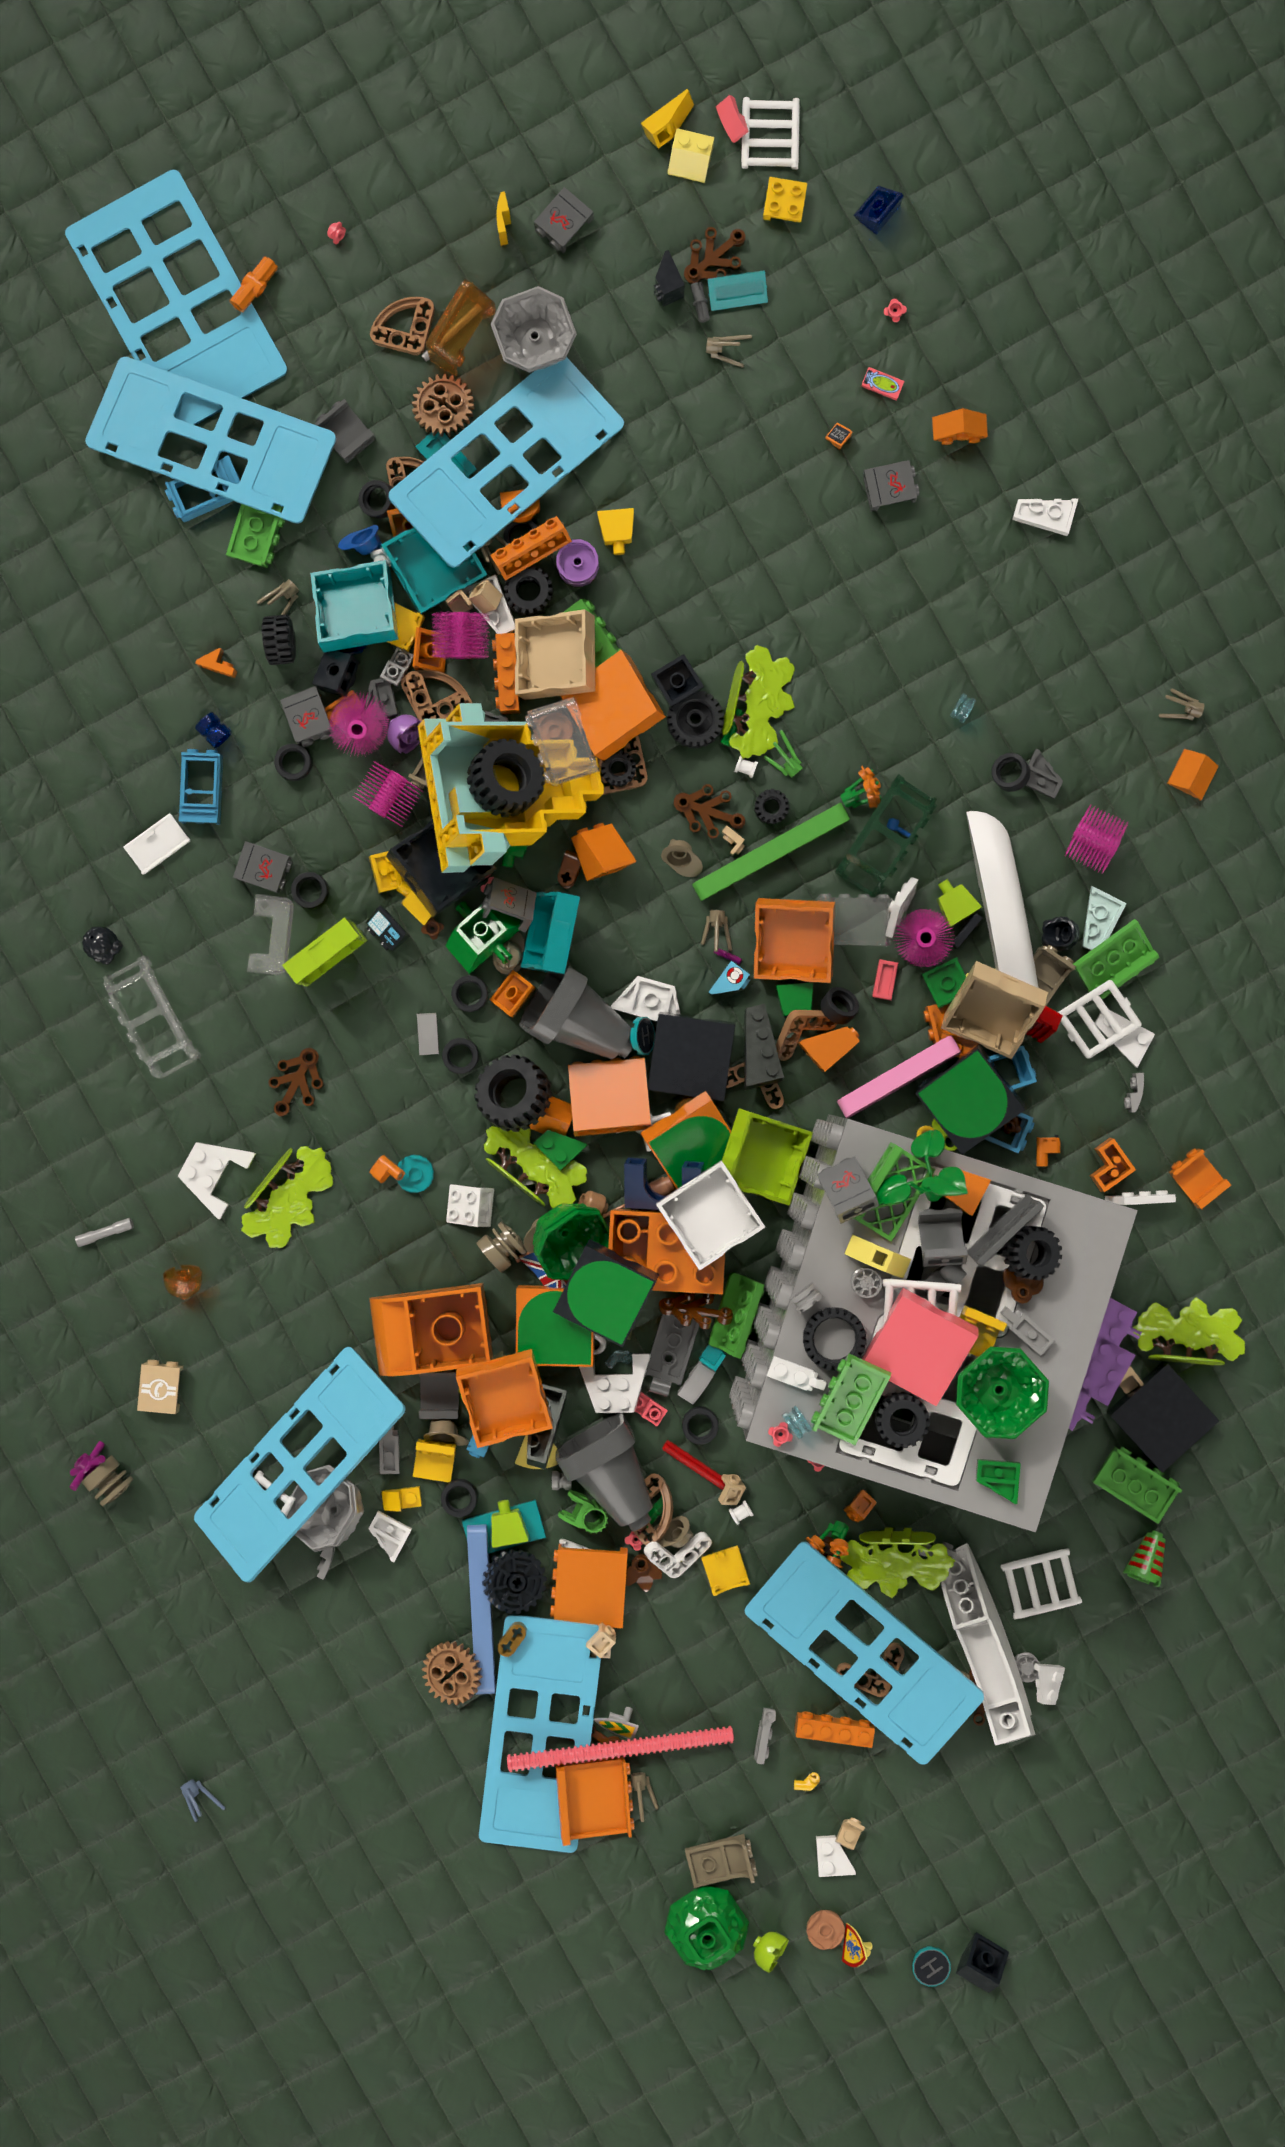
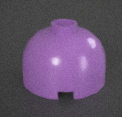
[387,714,421,754]

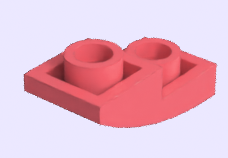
[716,95,749,143]
[635,1392,668,1426]

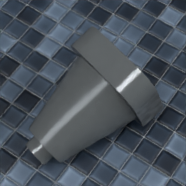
[519,965,633,1059]
[556,1413,653,1531]

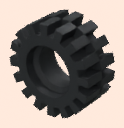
[601,750,636,787]
[754,789,790,825]

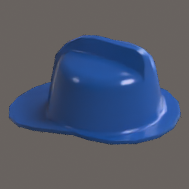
[338,525,382,555]

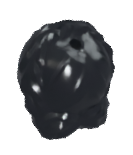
[1042,916,1080,951]
[82,926,123,965]

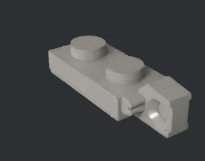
[1000,1306,1055,1356]
[379,1425,400,1474]
[754,1708,776,1765]

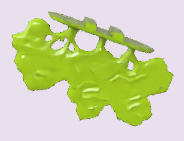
[840,1527,955,1598]

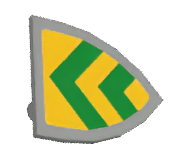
[594,1707,639,1740]

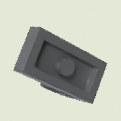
[924,1265,967,1300]

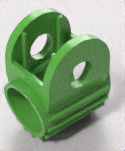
[558,1490,608,1534]

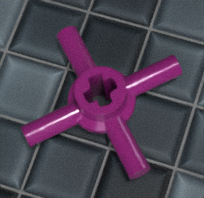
[69,1441,105,1491]

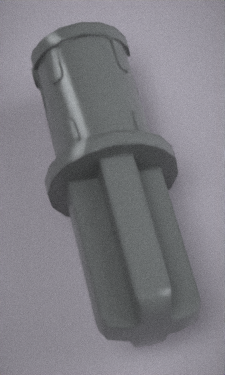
[690,282,710,323]

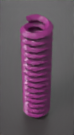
[714,948,742,965]

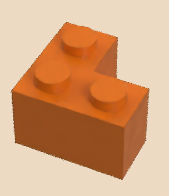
[932,408,988,445]
[1089,1138,1136,1192]

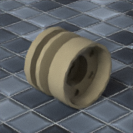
[476,1221,527,1273]
[81,1455,134,1507]

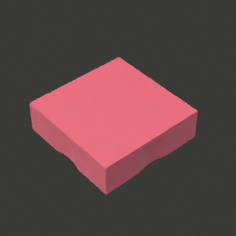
[862,1288,978,1406]

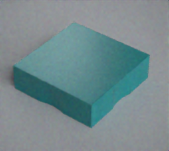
[380,527,487,614]
[310,560,399,653]
[520,892,580,974]

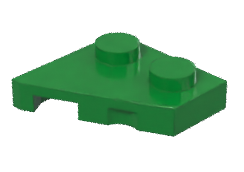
[534,1130,587,1172]
[976,1459,1021,1504]

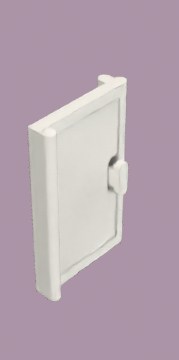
[123,813,190,875]

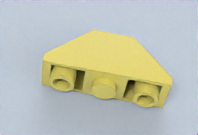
[844,1234,911,1278]

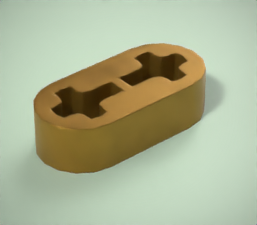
[498,1622,527,1657]

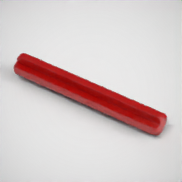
[662,1440,725,1490]

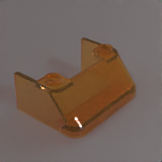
[426,279,496,376]

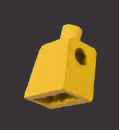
[597,508,634,555]
[396,881,431,925]

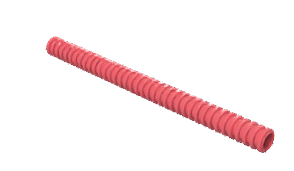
[507,1726,734,1772]

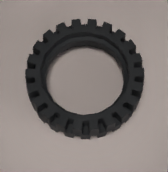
[803,1307,866,1371]

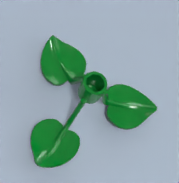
[876,1130,968,1205]

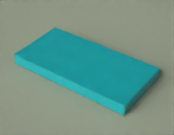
[462,1499,546,1554]

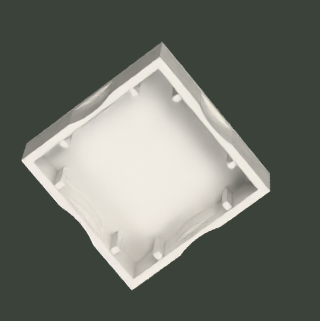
[656,1161,765,1271]

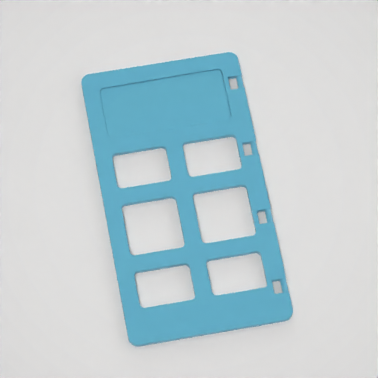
[65,170,287,425]

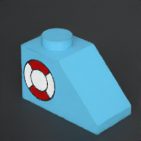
[708,961,750,995]

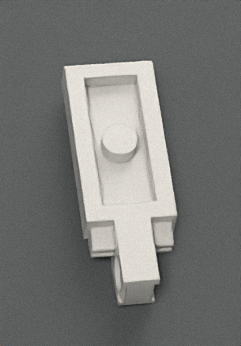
[766,1356,827,1391]

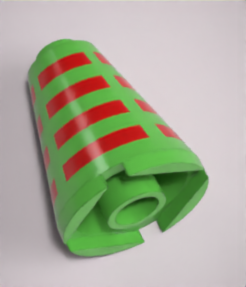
[1123,1530,1166,1587]

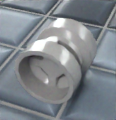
[552,1471,572,1490]

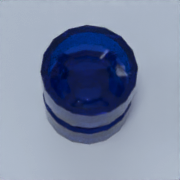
[195,712,232,749]

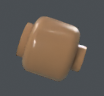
[578,1191,608,1214]

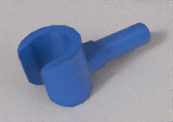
[887,818,912,838]

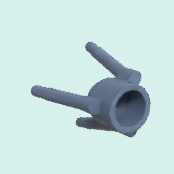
[180,1779,225,1822]

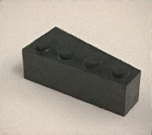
[744,1004,784,1090]
[527,1384,567,1469]

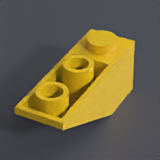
[641,89,694,149]

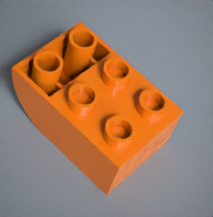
[608,1209,725,1294]
[369,1283,493,1376]

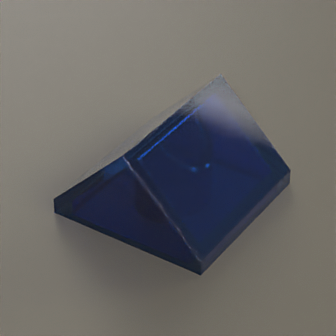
[854,186,903,235]

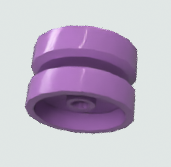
[556,539,599,587]

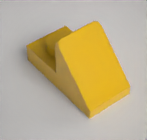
[381,1486,422,1511]

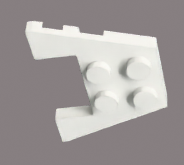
[178,1142,256,1220]
[579,1354,651,1413]

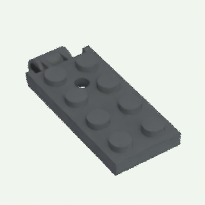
[646,1303,702,1397]

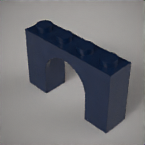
[624,1158,704,1212]

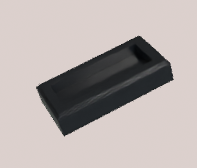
[950,914,982,949]

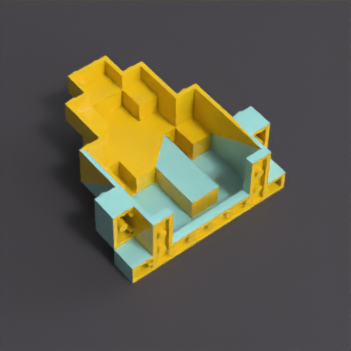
[417,703,604,873]

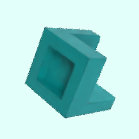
[699,1344,726,1372]

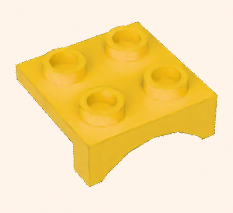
[763,177,807,223]
[387,602,425,652]
[701,1545,750,1596]

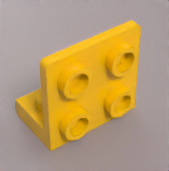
[959,1305,1007,1357]
[413,1439,457,1482]

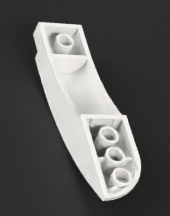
[966,811,1039,988]
[941,1543,1036,1745]

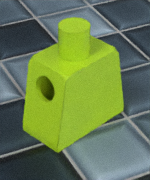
[937,879,981,928]
[491,1500,529,1548]

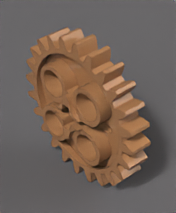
[412,374,475,437]
[422,1641,482,1705]

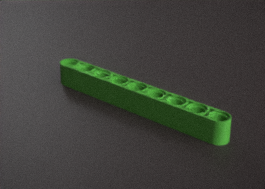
[692,803,850,901]

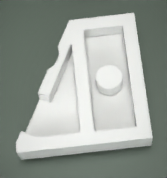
[369,1511,412,1562]
[1034,1663,1065,1705]
[816,1835,856,1877]

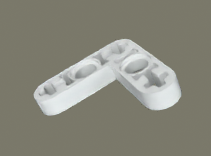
[644,1532,712,1578]

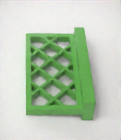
[853,1142,935,1241]

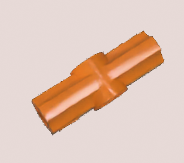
[230,256,278,312]

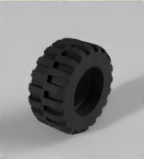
[467,738,545,817]
[474,1054,552,1132]

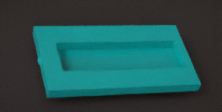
[707,270,768,311]
[415,432,477,478]

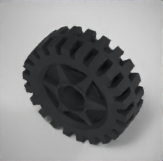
[667,691,724,749]

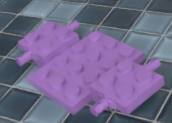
[1069,1298,1142,1431]

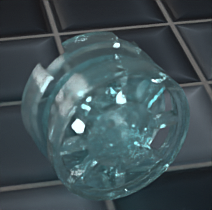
[950,693,976,724]
[782,1405,812,1440]

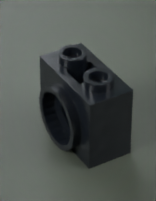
[312,651,360,697]

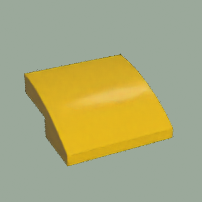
[497,191,511,246]
[369,851,407,893]

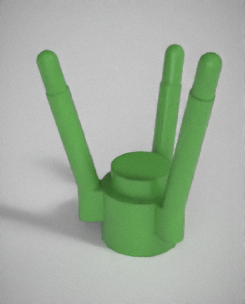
[764,730,803,778]

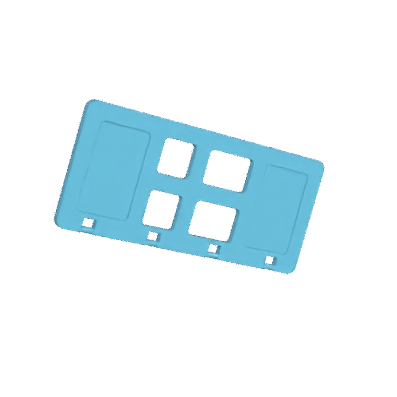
[85,357,336,524]
[389,357,624,568]
[194,1347,405,1582]
[745,1542,984,1764]
[479,1614,601,1853]

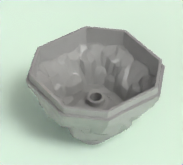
[491,286,577,373]
[287,1465,364,1552]

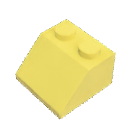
[668,128,714,183]

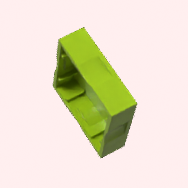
[282,917,368,987]
[722,1108,813,1205]

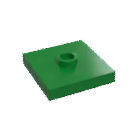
[922,957,966,1009]

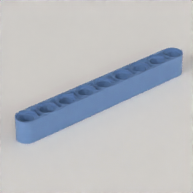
[467,1524,496,1695]

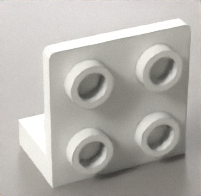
[446,1185,494,1227]

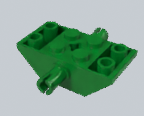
[445,901,520,974]

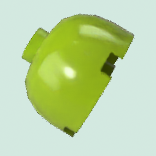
[753,1932,789,1973]

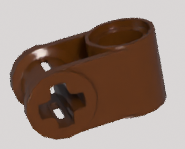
[558,850,582,889]

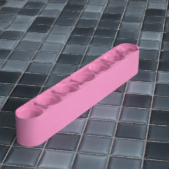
[837,1035,961,1118]

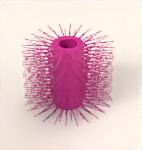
[432,611,490,659]
[328,691,390,757]
[353,761,423,827]
[1065,805,1128,873]
[893,909,955,967]

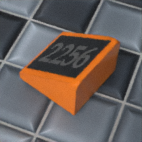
[825,423,853,450]

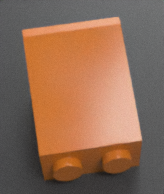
[571,823,636,881]
[797,1027,860,1072]

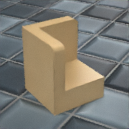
[468,580,502,614]
[445,589,473,612]
[1119,1366,1144,1394]

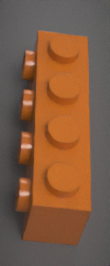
[490,516,572,581]
[492,633,520,714]
[794,1711,875,1748]

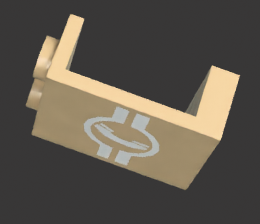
[137,1360,183,1414]

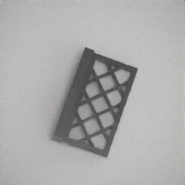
[967,1194,1044,1267]

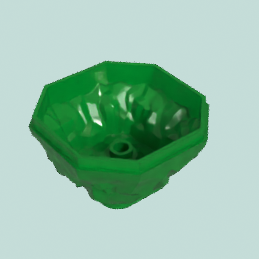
[533,1203,609,1280]
[956,1346,1049,1439]
[664,1885,749,1970]

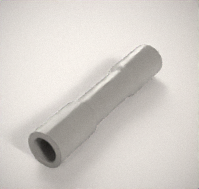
[75,1218,134,1247]

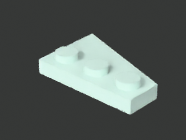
[1082,886,1126,951]

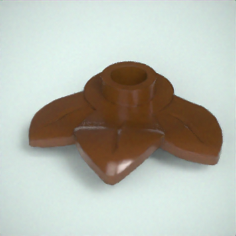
[1003,1268,1044,1304]
[626,1554,662,1592]

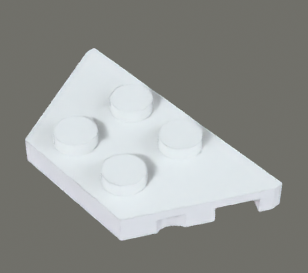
[611,976,680,1021]

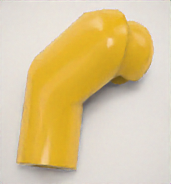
[794,1772,820,1791]

